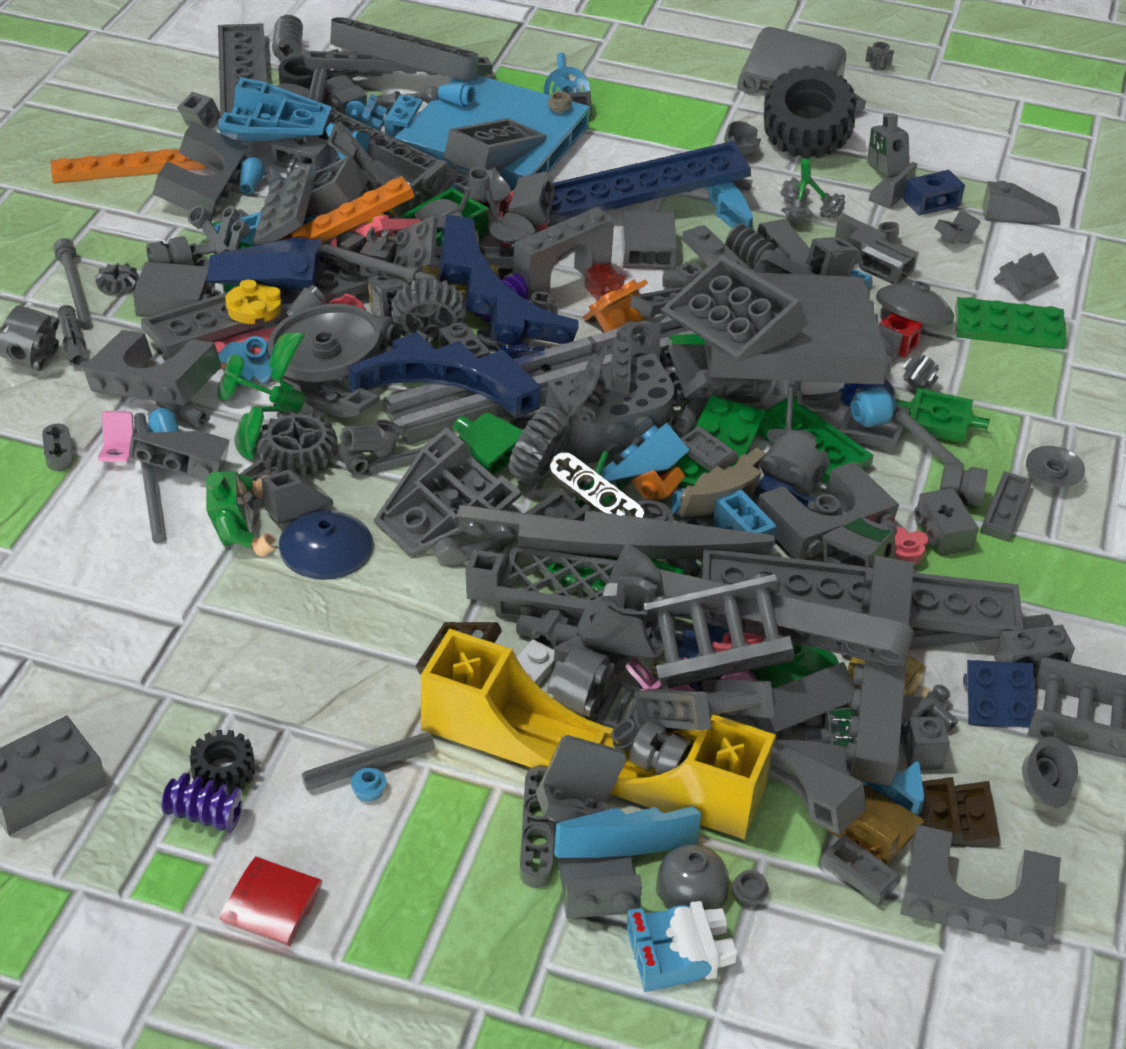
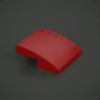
[219,856,323,947]

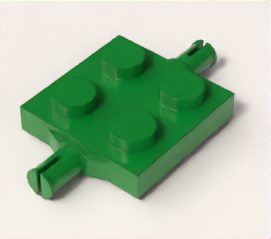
[895,388,990,443]

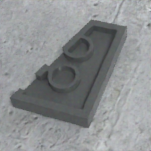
[389,159,458,219]

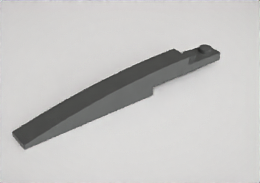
[457,505,774,559]

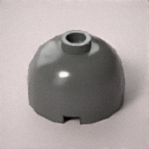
[656,844,729,910]

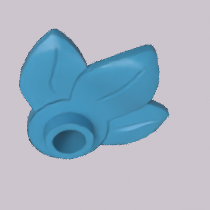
[218,336,272,386]

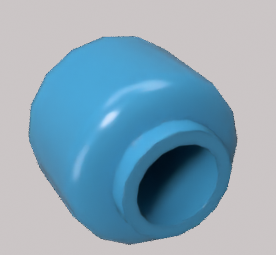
[851,387,896,427]

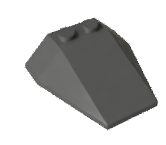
[373,427,522,557]

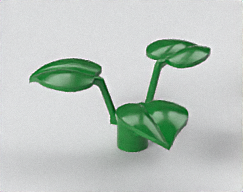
[217,333,306,460]

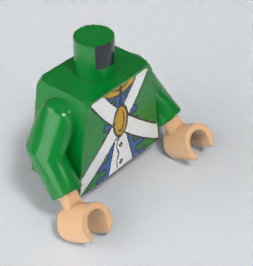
[206,471,276,557]

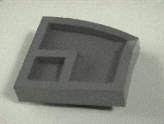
[839,388,909,452]

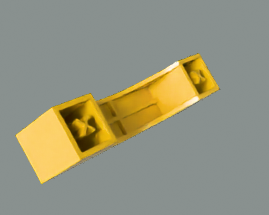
[421,629,776,840]

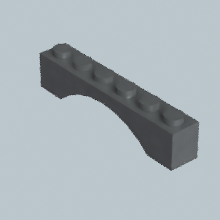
[673,714,866,834]

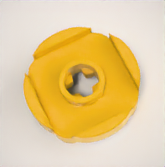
[225,279,281,324]

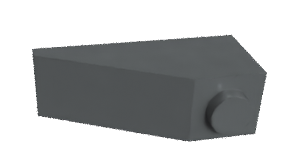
[982,181,1060,225]

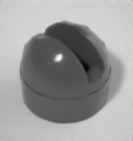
[878,221,899,243]

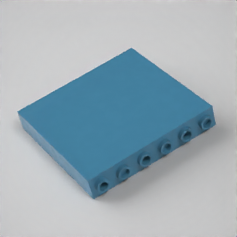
[395,75,590,192]

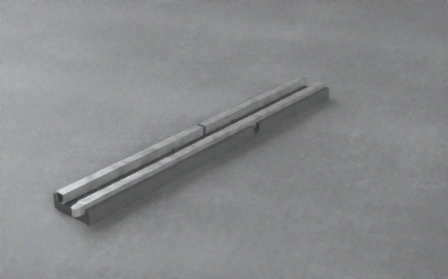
[384,315,695,445]

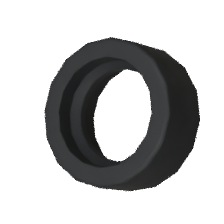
[278,56,314,90]

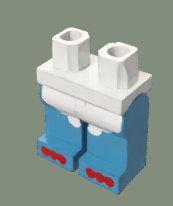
[627,901,737,992]

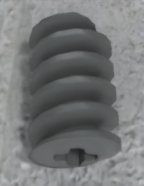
[272,14,303,61]
[725,223,776,270]

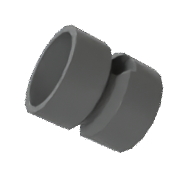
[146,236,193,266]
[940,462,988,507]
[629,721,694,775]

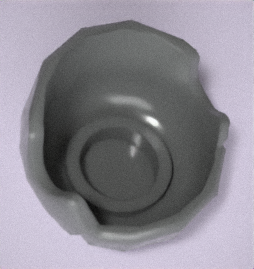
[724,121,761,157]

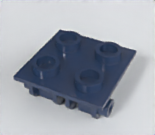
[963,660,1035,728]

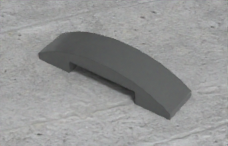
[282,375,380,417]

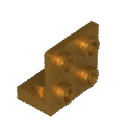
[826,785,924,865]

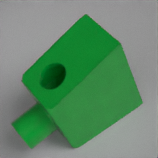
[453,413,522,477]

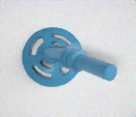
[544,53,590,95]

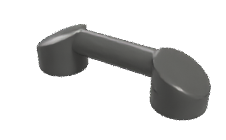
[434,534,513,566]

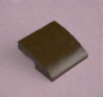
[922,777,1000,847]

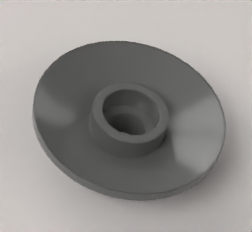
[1026,446,1085,487]

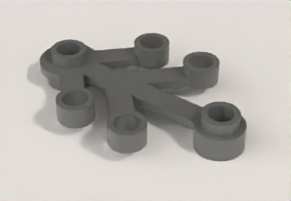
[188,205,250,267]

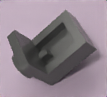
[934,210,980,244]

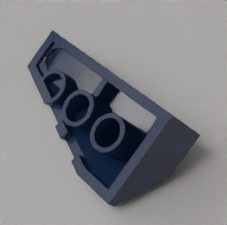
[207,237,322,291]

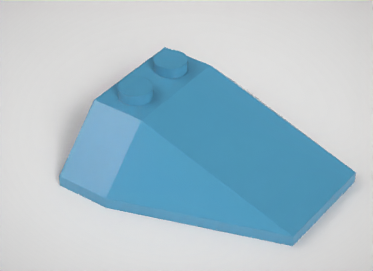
[218,77,332,143]

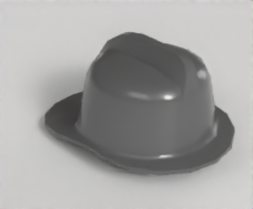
[1022,737,1078,808]

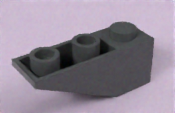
[129,431,230,481]

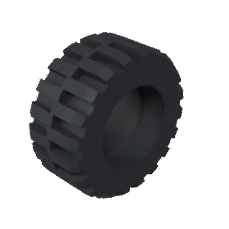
[764,66,857,159]

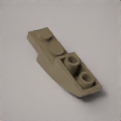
[678,447,766,518]

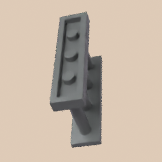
[644,574,795,690]
[1027,656,1126,758]
[635,679,776,731]

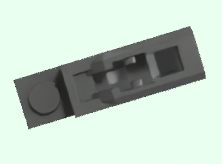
[835,214,919,284]

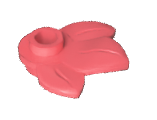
[895,526,929,565]

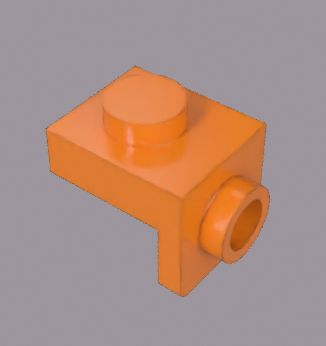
[632,467,685,501]

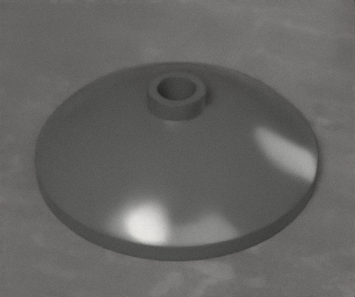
[876,281,954,326]

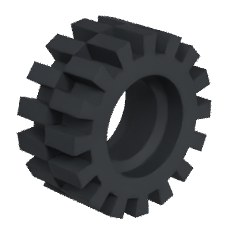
[189,729,255,795]

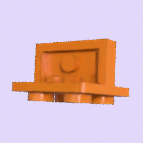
[582,279,648,332]

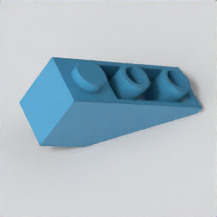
[601,423,689,484]

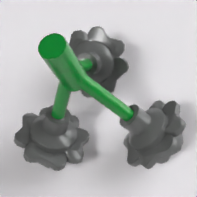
[780,159,846,225]

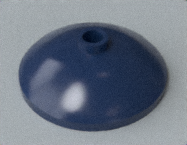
[279,510,372,580]

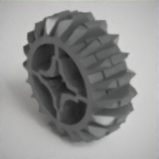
[391,277,467,343]
[509,406,572,486]
[257,411,337,478]

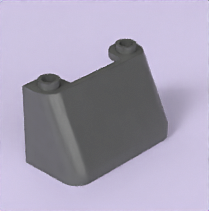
[737,27,847,93]

